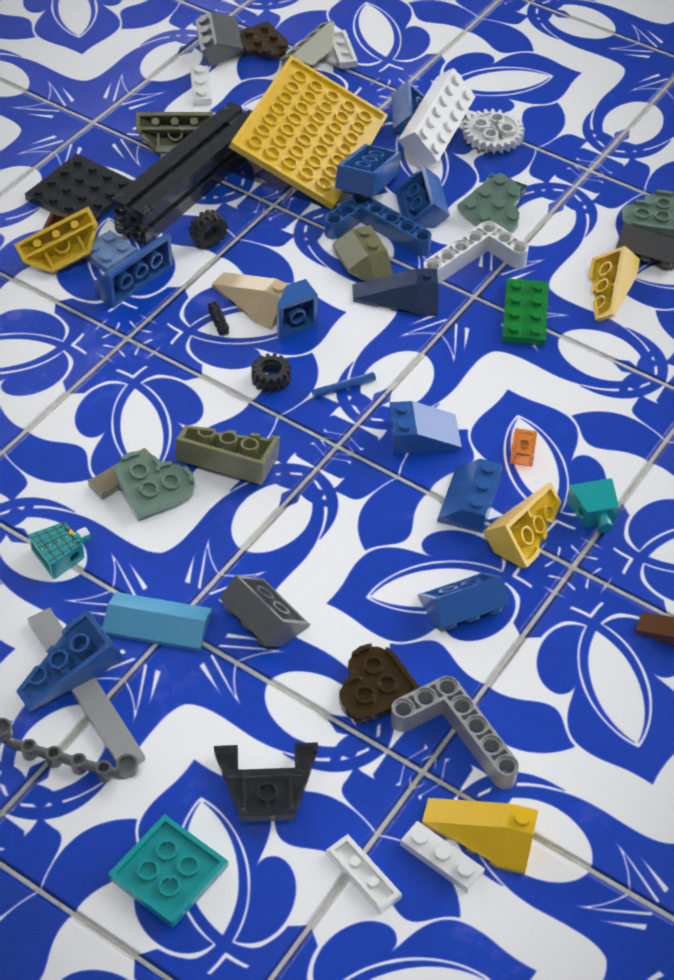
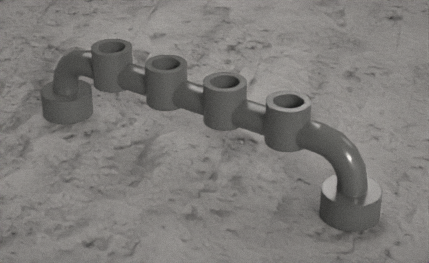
[0,718,139,783]

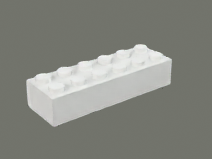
[398,68,475,168]

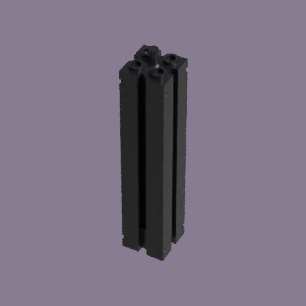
[111,102,252,245]

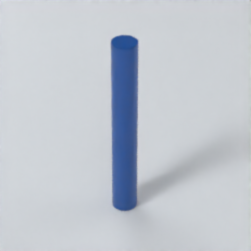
[312,372,376,398]

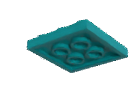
[108,814,229,928]

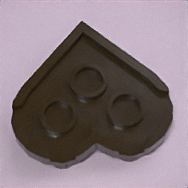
[236,21,288,61]
[339,643,420,724]

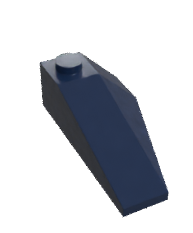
[352,268,438,316]

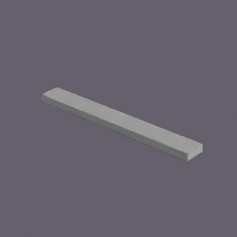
[27,608,145,764]

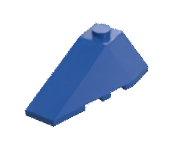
[16,609,124,712]

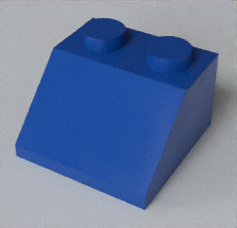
[277,279,318,339]

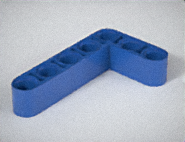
[324,193,432,256]

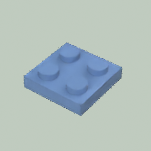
[84,230,138,273]

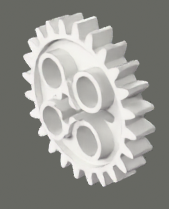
[462,109,525,154]

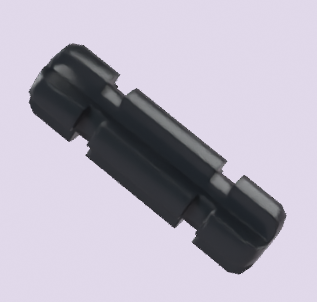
[208,301,230,336]

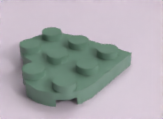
[457,173,520,233]
[622,190,674,236]
[115,450,195,520]

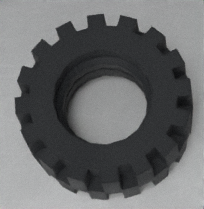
[189,209,228,249]
[251,353,291,393]

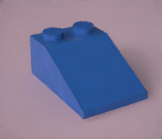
[388,401,462,454]

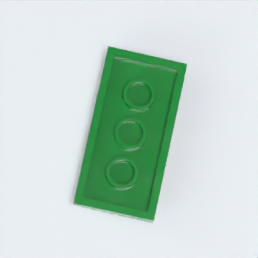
[502,278,549,346]

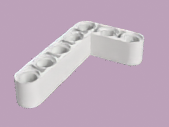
[423,221,529,284]

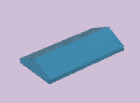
[103,592,212,651]

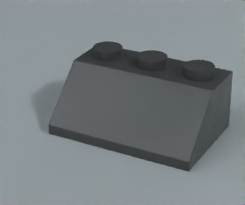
[195,12,243,67]
[616,224,674,269]
[219,575,311,647]

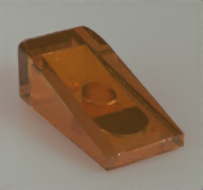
[510,428,538,467]

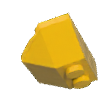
[14,206,98,273]

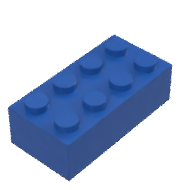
[335,144,401,198]

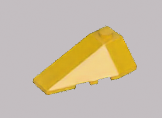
[589,246,640,322]
[483,483,562,568]
[422,798,539,875]

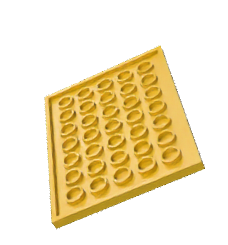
[229,55,388,210]

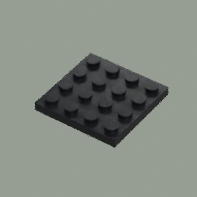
[24,153,133,221]

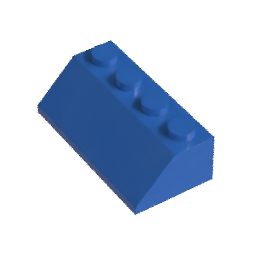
[94,233,173,308]

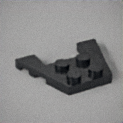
[214,742,318,822]

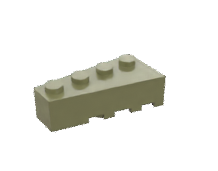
[176,425,280,485]

